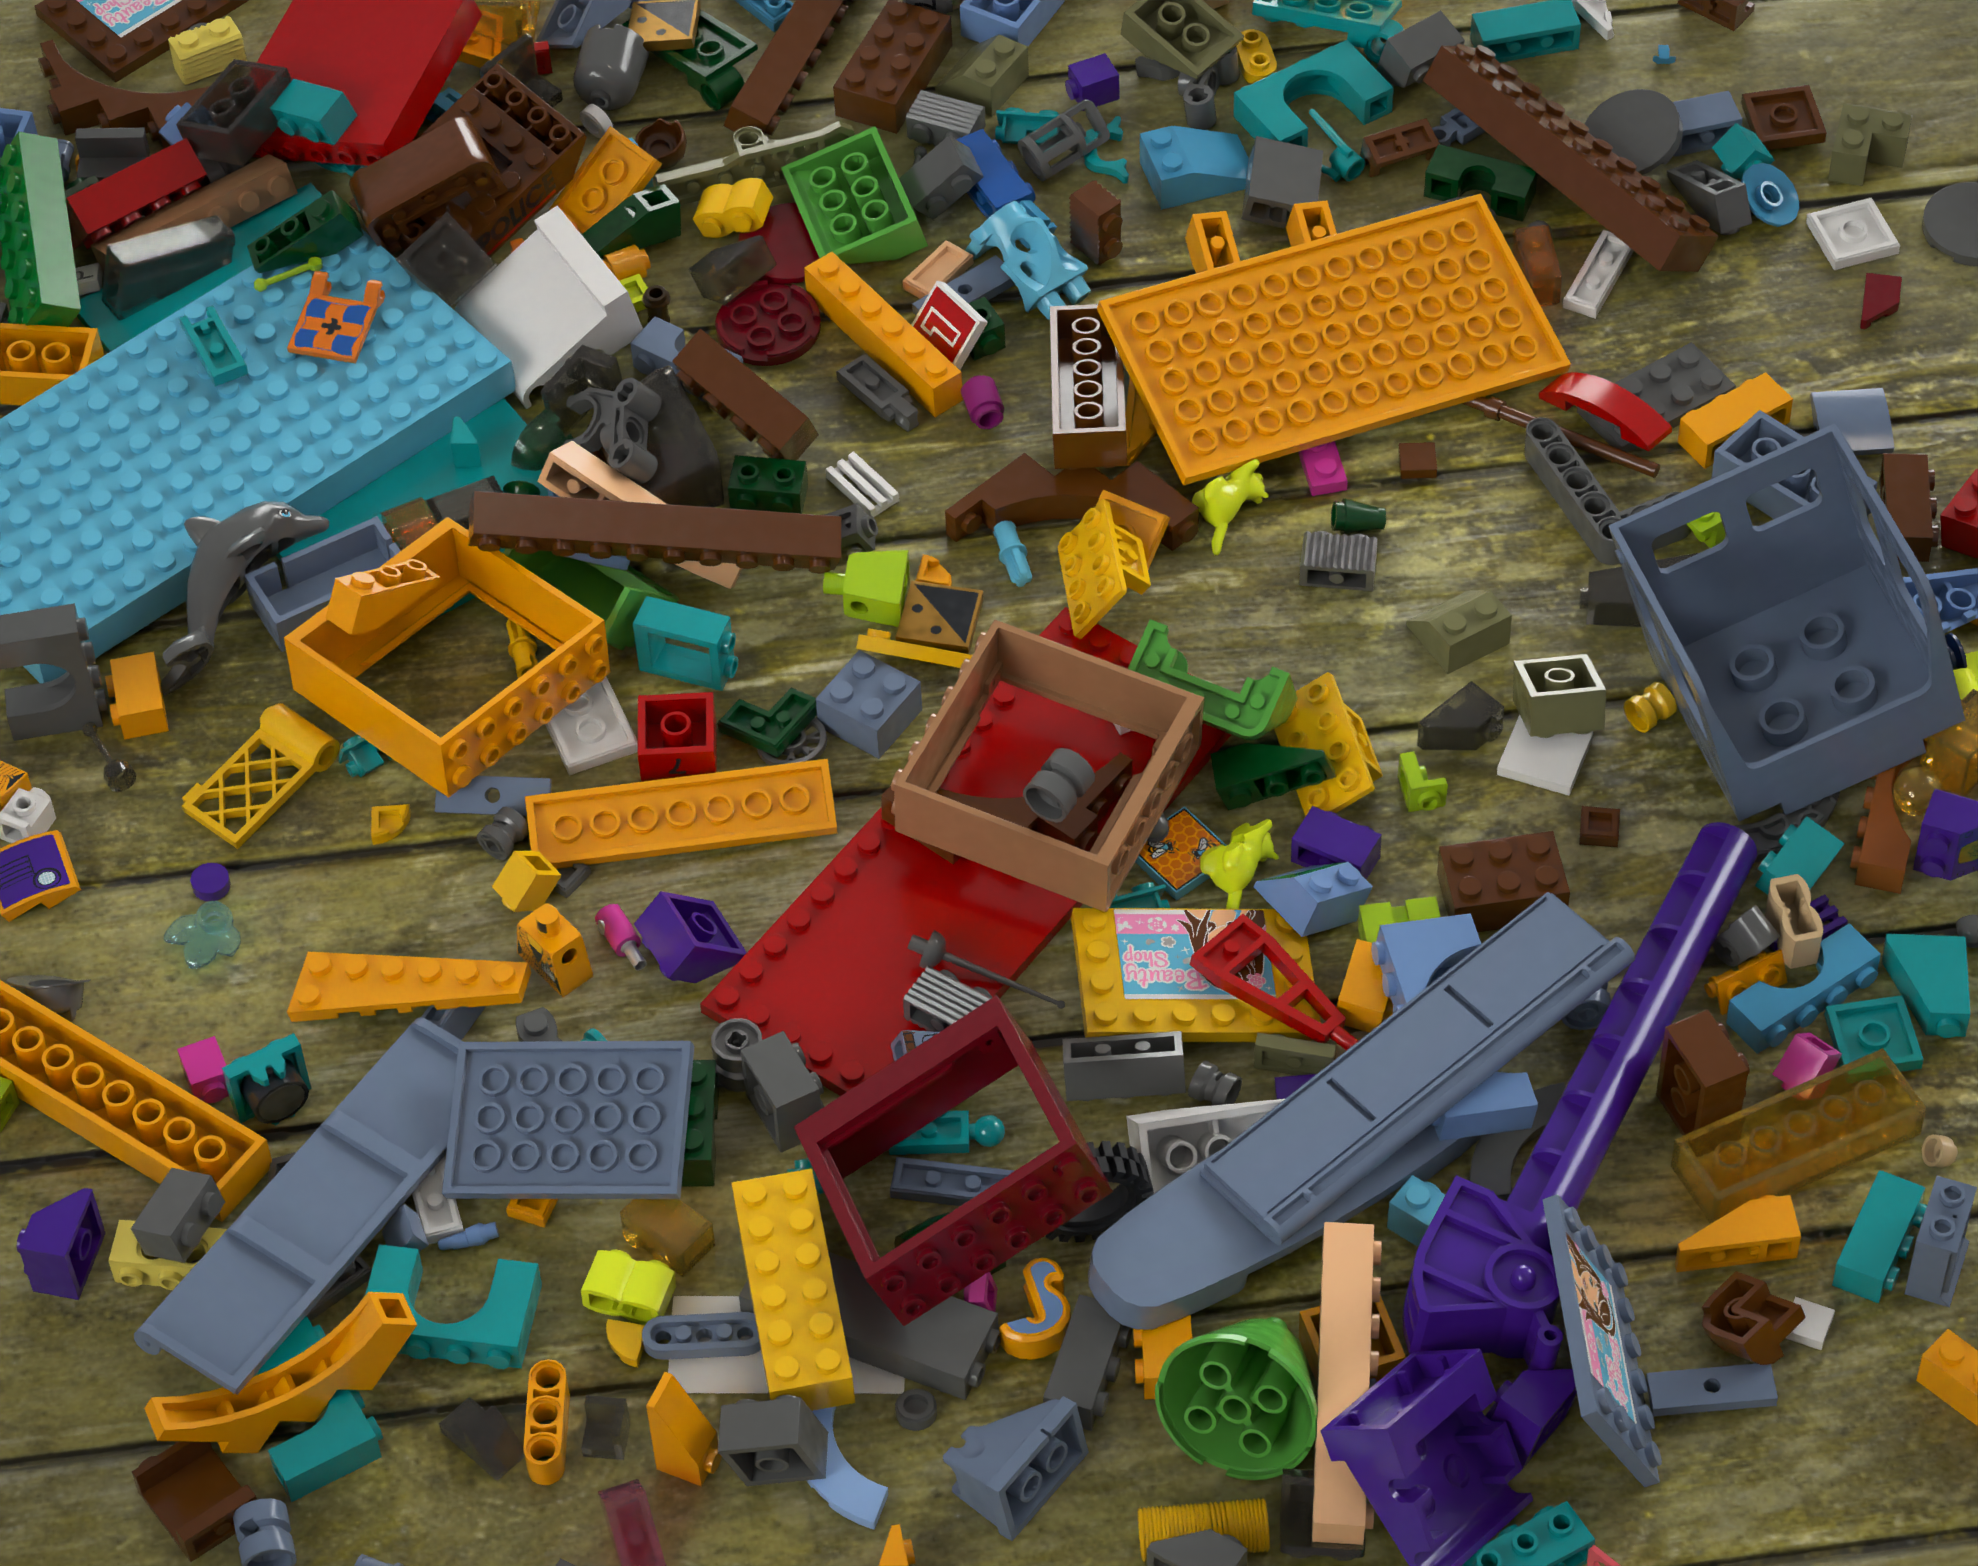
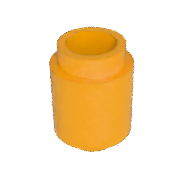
[602,244,651,280]

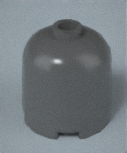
[573,24,649,111]

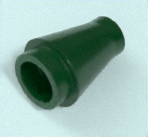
[1331,498,1386,535]

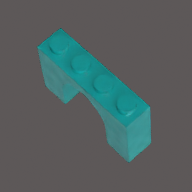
[1233,40,1393,147]
[365,1244,542,1369]
[253,1316,383,1502]

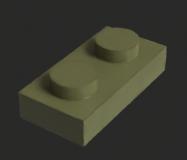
[1254,1032,1336,1075]

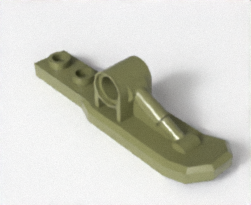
[655,121,855,205]

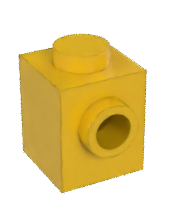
[492,851,562,912]

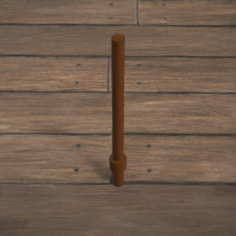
[1461,396,1660,478]

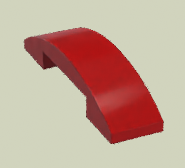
[1539,372,1672,452]

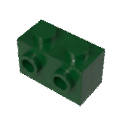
[728,455,808,514]

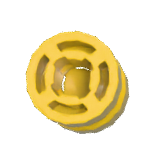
[1623,682,1677,733]

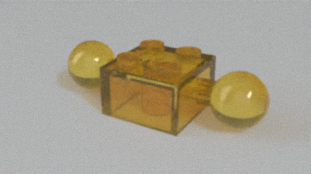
[1893,689,1978,816]

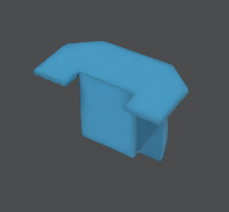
[1653,45,1676,64]

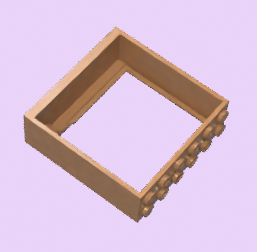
[891,620,1204,912]

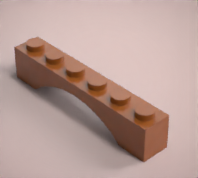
[1850,734,1934,894]

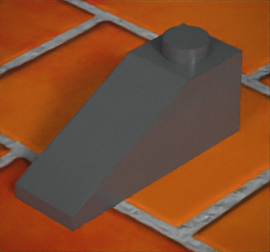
[1667,160,1752,235]

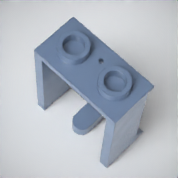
[1905,1176,1977,1308]

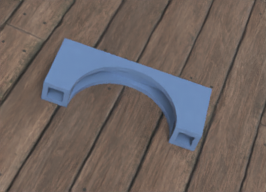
[1371,913,1538,1141]

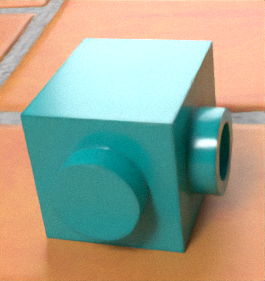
[1712,123,1775,180]

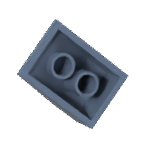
[536,0,634,49]

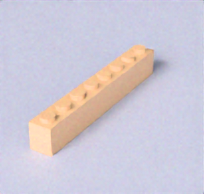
[1312,1222,1382,1545]

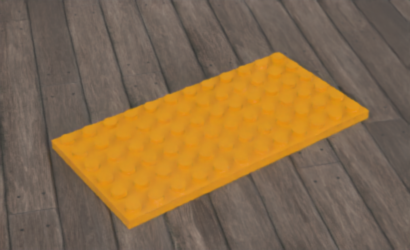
[1097,193,1571,486]

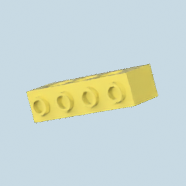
[108,1220,227,1290]

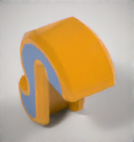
[999,1258,1071,1360]

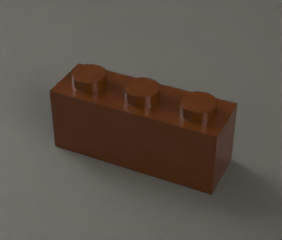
[1879,453,1939,562]

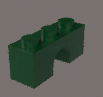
[1424,144,1537,222]
[682,1060,719,1187]

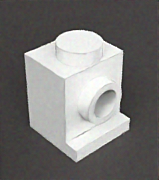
[0,787,56,843]

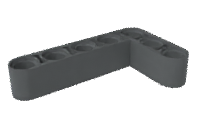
[1524,417,1691,565]

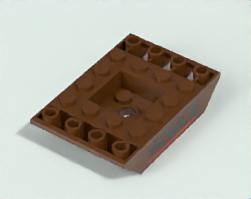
[349,63,587,279]

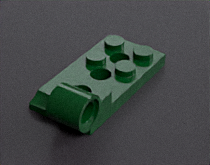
[622,9,758,111]

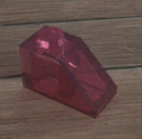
[598,1479,666,1566]

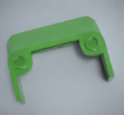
[503,548,679,650]

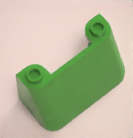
[1128,619,1298,741]

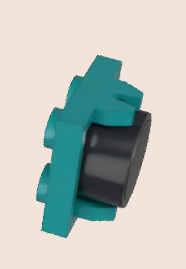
[222,1033,312,1126]

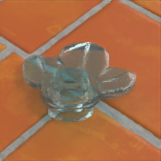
[163,901,241,969]

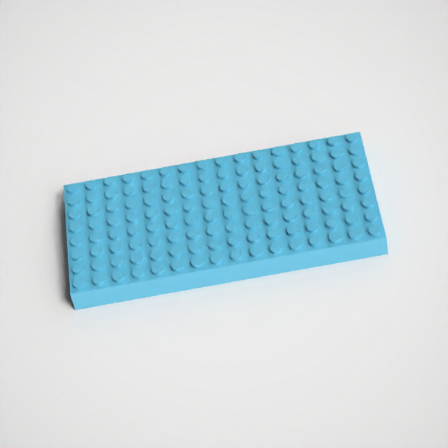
[0,228,516,683]

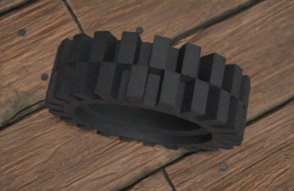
[1046,1141,1154,1243]

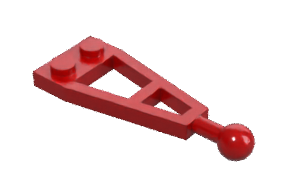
[1190,914,1359,1051]

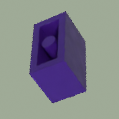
[1291,806,1382,880]

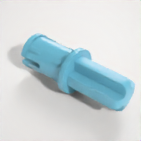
[993,521,1032,587]

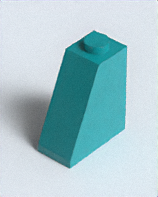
[1882,934,1971,1038]

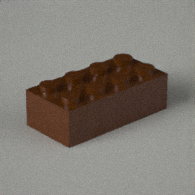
[833,0,952,134]
[672,329,819,460]

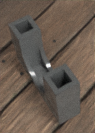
[0,603,108,741]

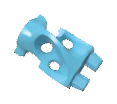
[965,201,1091,320]

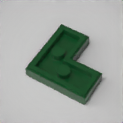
[717,687,817,757]

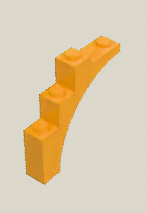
[144,1292,417,1453]

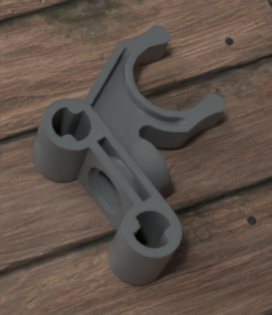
[1135,46,1240,130]
[563,377,662,484]

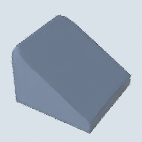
[382,1204,429,1251]

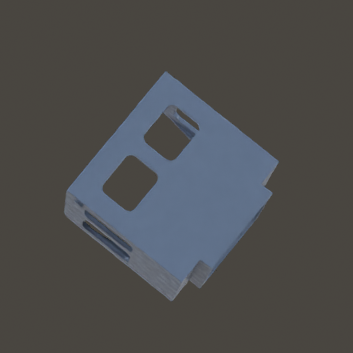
[1609,423,1965,821]

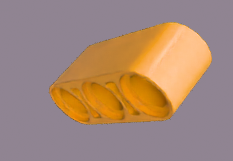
[523,1359,570,1485]

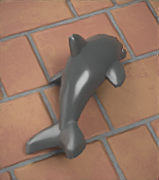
[161,501,329,695]

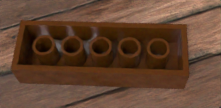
[1050,304,1128,470]

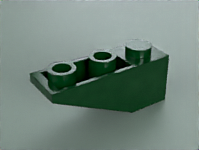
[581,184,681,259]
[247,190,364,273]
[1210,743,1336,811]

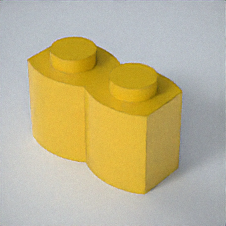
[693,178,773,238]

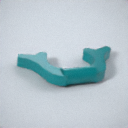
[1084,116,1129,184]

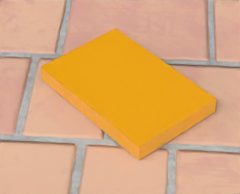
[549,126,662,234]

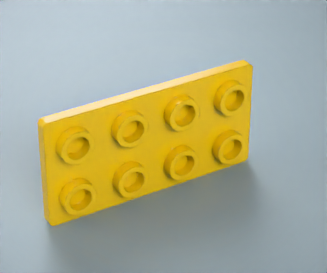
[1058,499,1151,639]
[1274,672,1383,817]

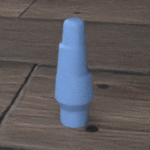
[438,1222,499,1250]

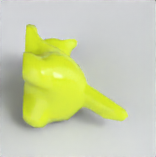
[1192,459,1269,556]
[1200,819,1279,909]

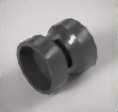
[477,807,529,860]
[1188,1061,1242,1105]

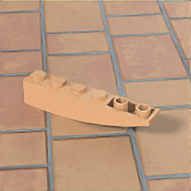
[537,441,743,589]

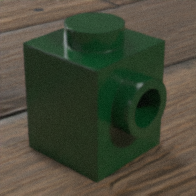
[968,297,1006,361]

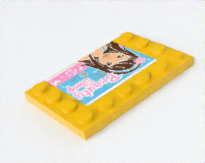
[1071,908,1321,1042]

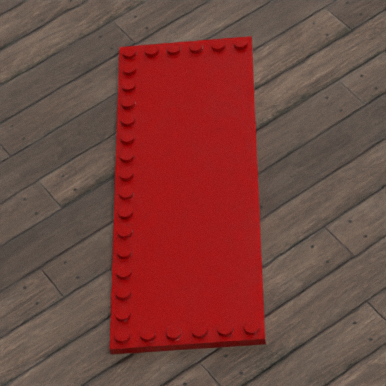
[700,607,1231,1096]

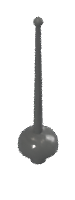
[907,930,1065,1009]

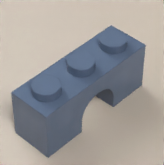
[630,317,743,402]

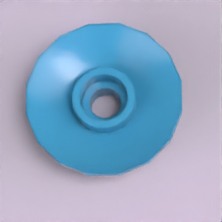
[1741,163,1799,227]

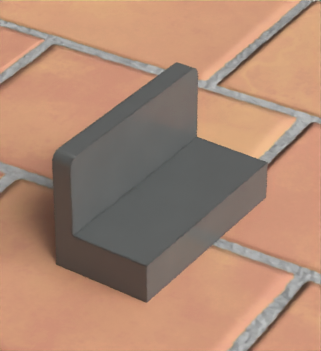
[75,128,150,181]

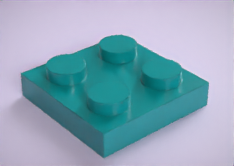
[1824,995,1924,1080]

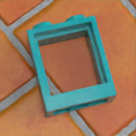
[633,596,738,691]

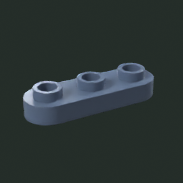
[642,1312,761,1360]

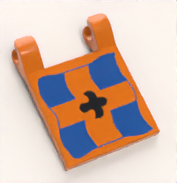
[287,271,385,364]

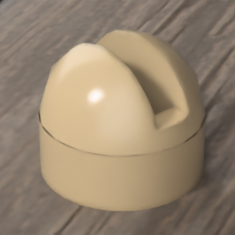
[1922,1134,1958,1168]

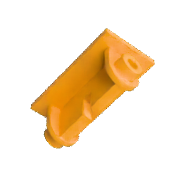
[1704,949,1788,1015]

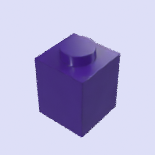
[1065,53,1120,111]

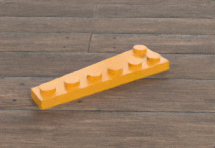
[287,952,531,1022]

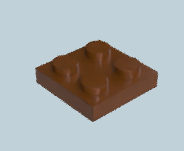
[1741,85,1827,150]

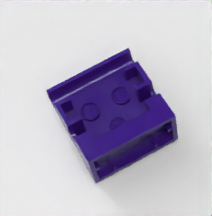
[1320,1349,1533,1566]

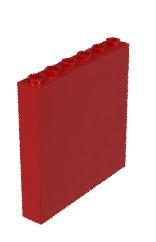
[216,0,482,166]

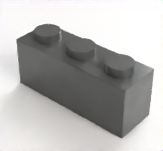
[1062,1031,1186,1101]
[1043,1294,1132,1431]

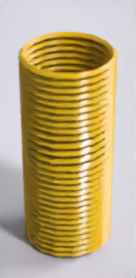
[1138,1497,1270,1562]

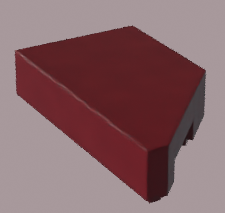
[1860,273,1902,329]

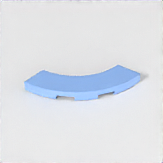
[806,1407,888,1530]

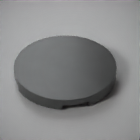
[1585,89,1683,175]
[1922,182,1978,266]

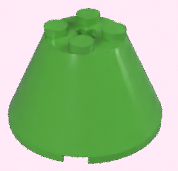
[1155,1317,1318,1480]

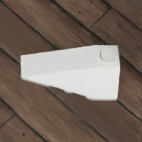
[1126,1099,1285,1194]

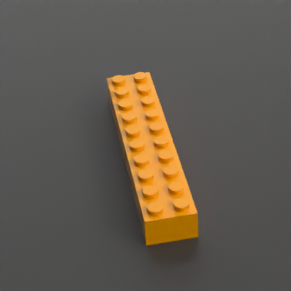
[0,980,272,1222]

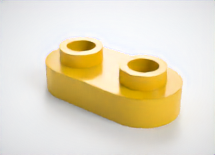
[1236,29,1277,84]

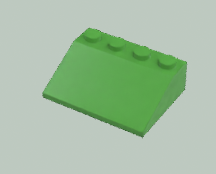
[781,126,928,264]

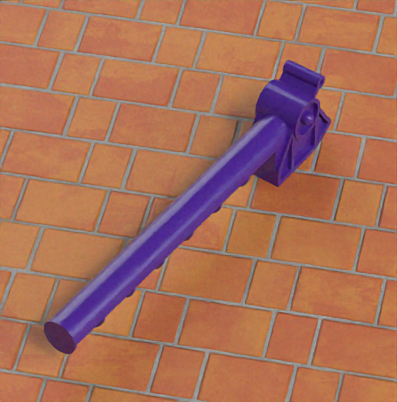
[1402,822,1757,1371]

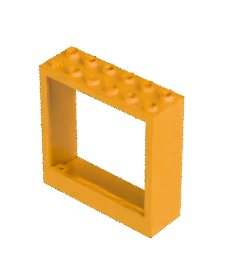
[284,517,610,798]

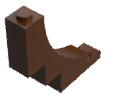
[945,453,1199,551]

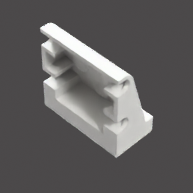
[455,205,643,409]

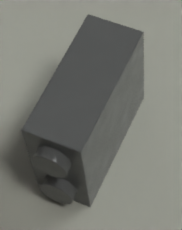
[1241,136,1323,229]

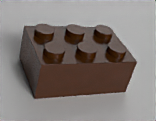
[1437,831,1570,932]
[1656,1010,1750,1155]

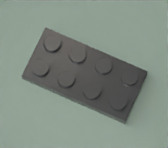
[1577,342,1736,452]

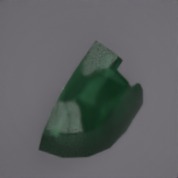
[511,408,574,471]

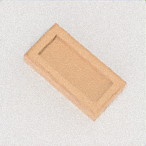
[903,240,974,299]

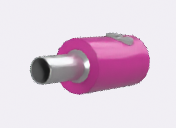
[595,904,647,970]

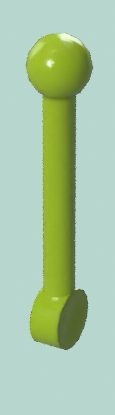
[254,257,323,292]

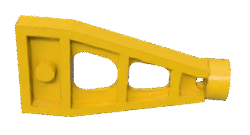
[856,628,973,668]

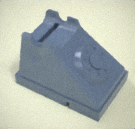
[943,1396,1089,1541]

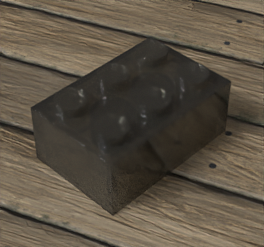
[176,59,292,166]

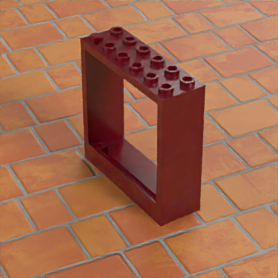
[794,995,1113,1326]

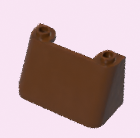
[349,117,508,255]

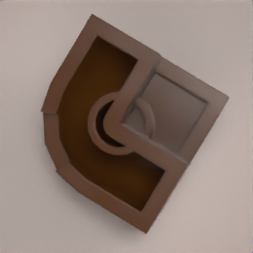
[1702,1271,1806,1365]

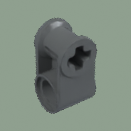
[1712,905,1781,967]

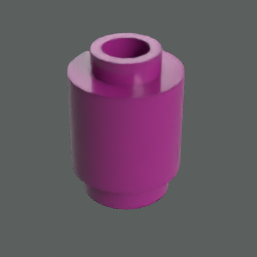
[961,375,1005,429]

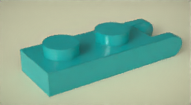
[179,305,249,387]

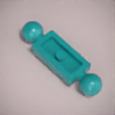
[889,1110,1005,1155]

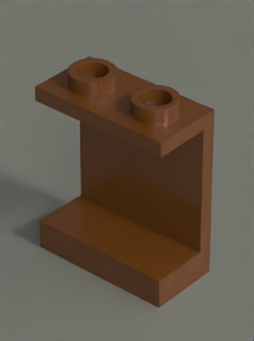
[131,1441,257,1562]

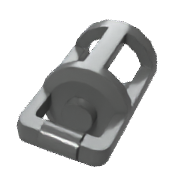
[1018,99,1110,182]

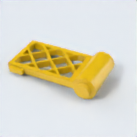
[182,703,340,849]

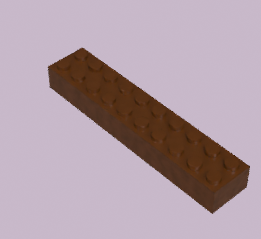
[1423,44,1719,272]

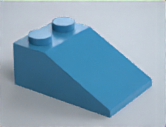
[1140,126,1249,210]

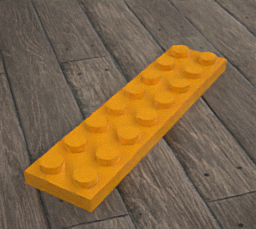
[525,759,838,869]

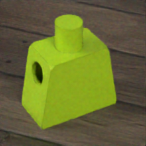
[823,550,910,627]

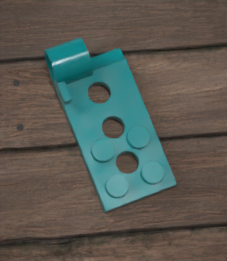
[1252,0,1404,63]

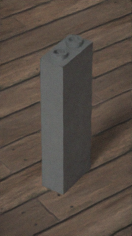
[739,1252,1001,1400]

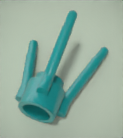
[1309,109,1365,182]

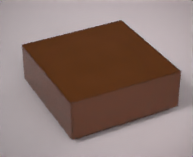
[1398,442,1437,479]
[1579,806,1620,847]

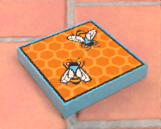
[1135,806,1227,901]

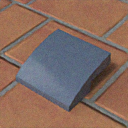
[1810,388,1895,455]

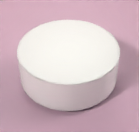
[580,104,613,138]

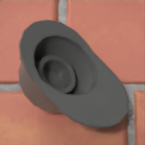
[6,975,91,1021]

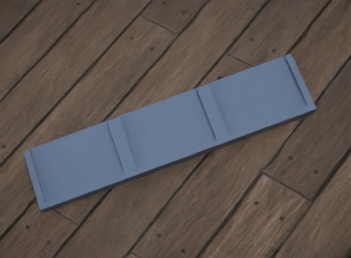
[1200,892,1635,1245]
[134,1017,464,1395]

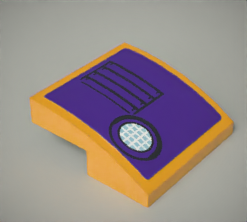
[0,830,81,922]

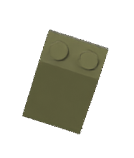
[1121,0,1244,79]

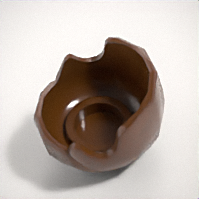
[635,118,687,169]

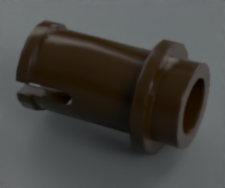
[642,285,671,323]

